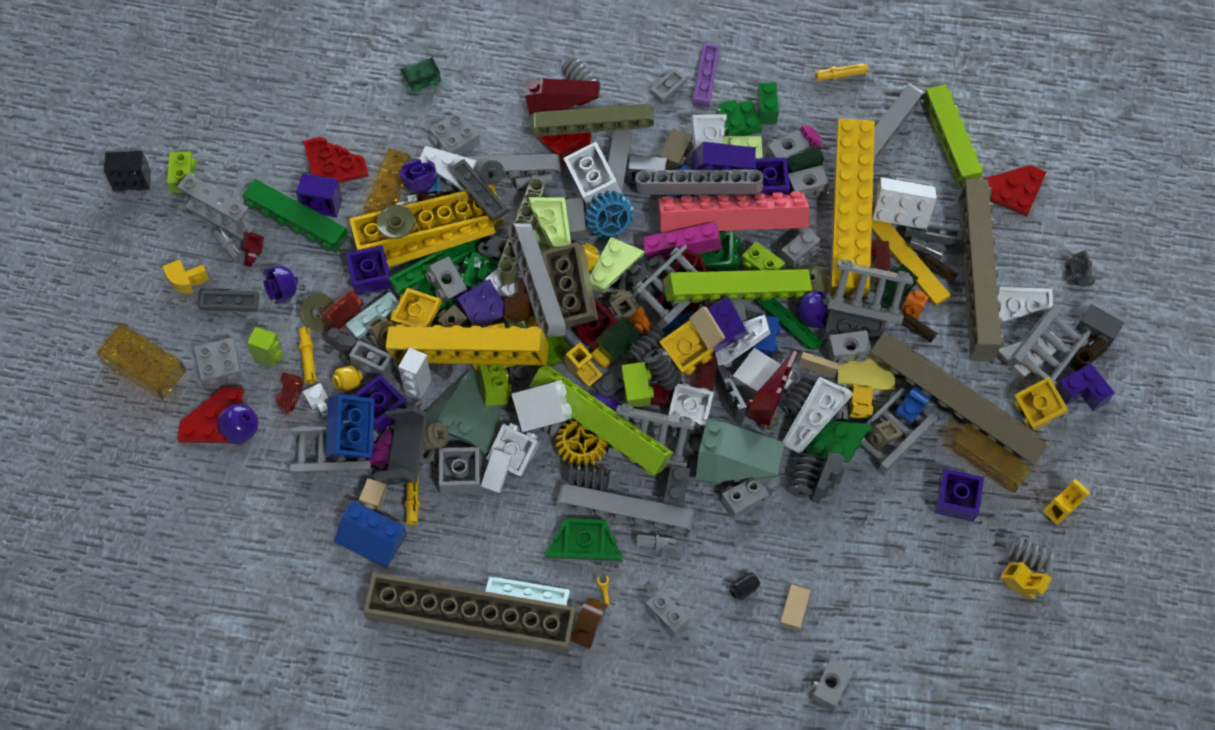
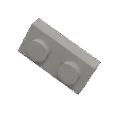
[650,68,687,103]

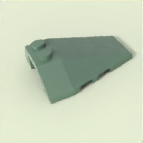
[426,370,502,456]
[696,416,785,484]

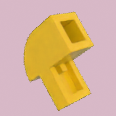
[162,260,209,294]
[564,343,603,389]
[849,384,874,419]
[1043,479,1091,525]
[1000,562,1052,599]

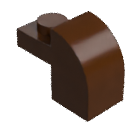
[505,277,534,323]
[571,597,608,649]

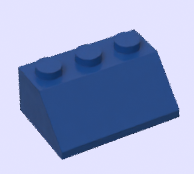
[325,394,375,458]
[334,501,407,568]

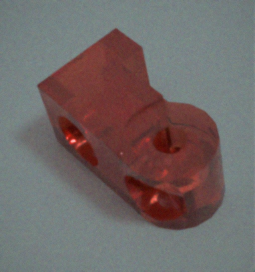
[871,241,890,278]
[694,354,718,391]
[276,373,304,413]

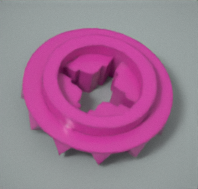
[800,124,822,149]

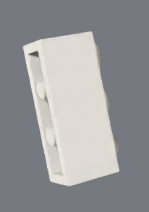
[398,347,431,399]

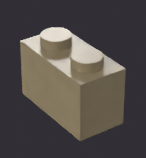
[658,128,694,170]

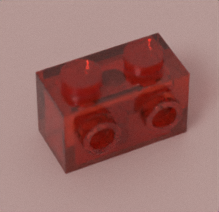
[318,289,364,329]

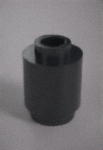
[729,572,760,601]

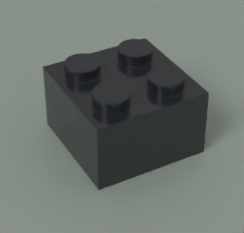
[104,151,151,192]

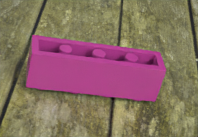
[643,222,722,260]

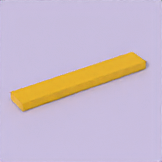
[872,220,951,307]

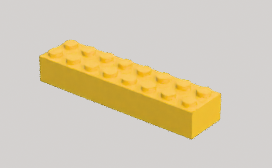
[349,184,504,255]
[386,325,549,366]

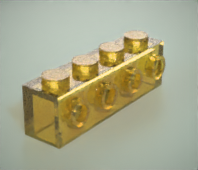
[364,148,410,215]
[950,423,1032,493]

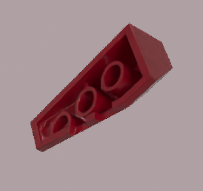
[525,78,601,118]
[575,297,624,349]
[746,351,797,426]

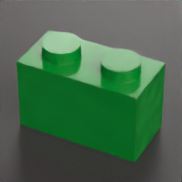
[757,83,779,124]

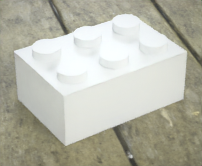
[564,142,622,208]
[872,177,937,229]

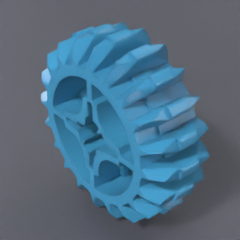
[585,190,634,240]

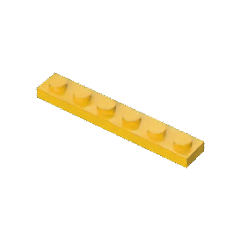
[386,220,496,267]

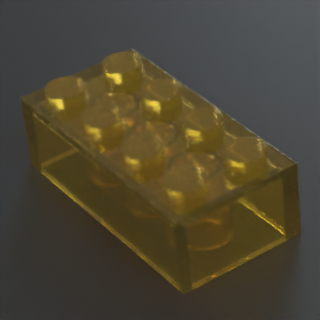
[96,324,187,400]

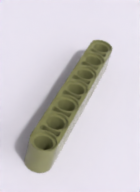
[530,104,654,136]
[498,179,546,285]

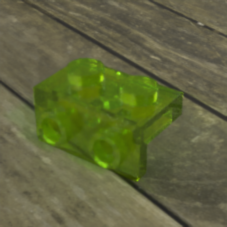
[546,335,571,367]

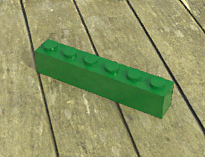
[242,179,348,253]

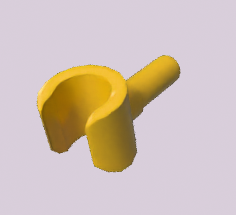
[597,575,610,605]

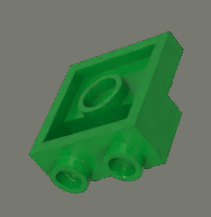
[716,99,763,136]
[699,231,741,271]
[459,252,499,291]

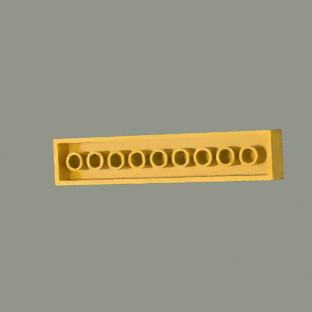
[830,118,875,297]

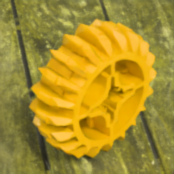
[556,419,608,467]

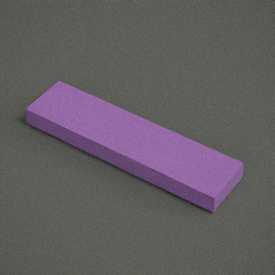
[692,43,720,106]

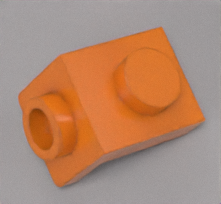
[901,289,929,320]
[627,306,653,334]

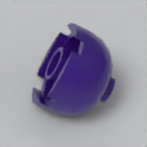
[399,159,437,194]
[263,266,298,304]
[796,291,827,329]
[217,404,259,444]

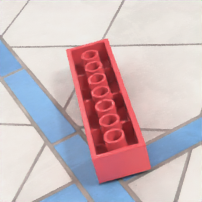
[658,191,810,233]

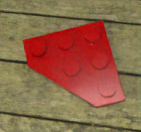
[537,132,592,169]
[303,137,369,183]
[983,165,1047,217]
[177,387,244,444]

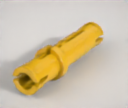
[814,63,868,82]
[298,327,317,384]
[404,472,420,526]

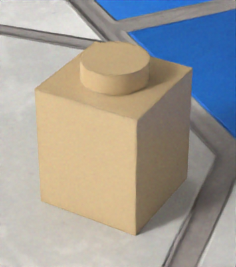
[359,478,388,512]

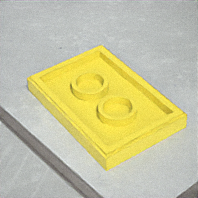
[837,353,895,392]

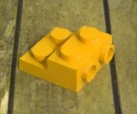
[390,288,442,327]
[659,320,714,376]
[1014,377,1069,431]

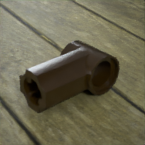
[1070,338,1108,371]

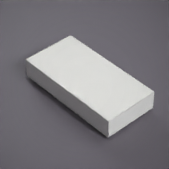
[481,449,513,493]

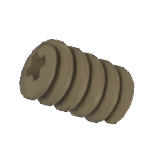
[422,423,449,451]

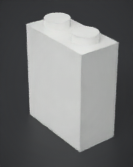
[732,348,793,401]
[512,380,572,432]

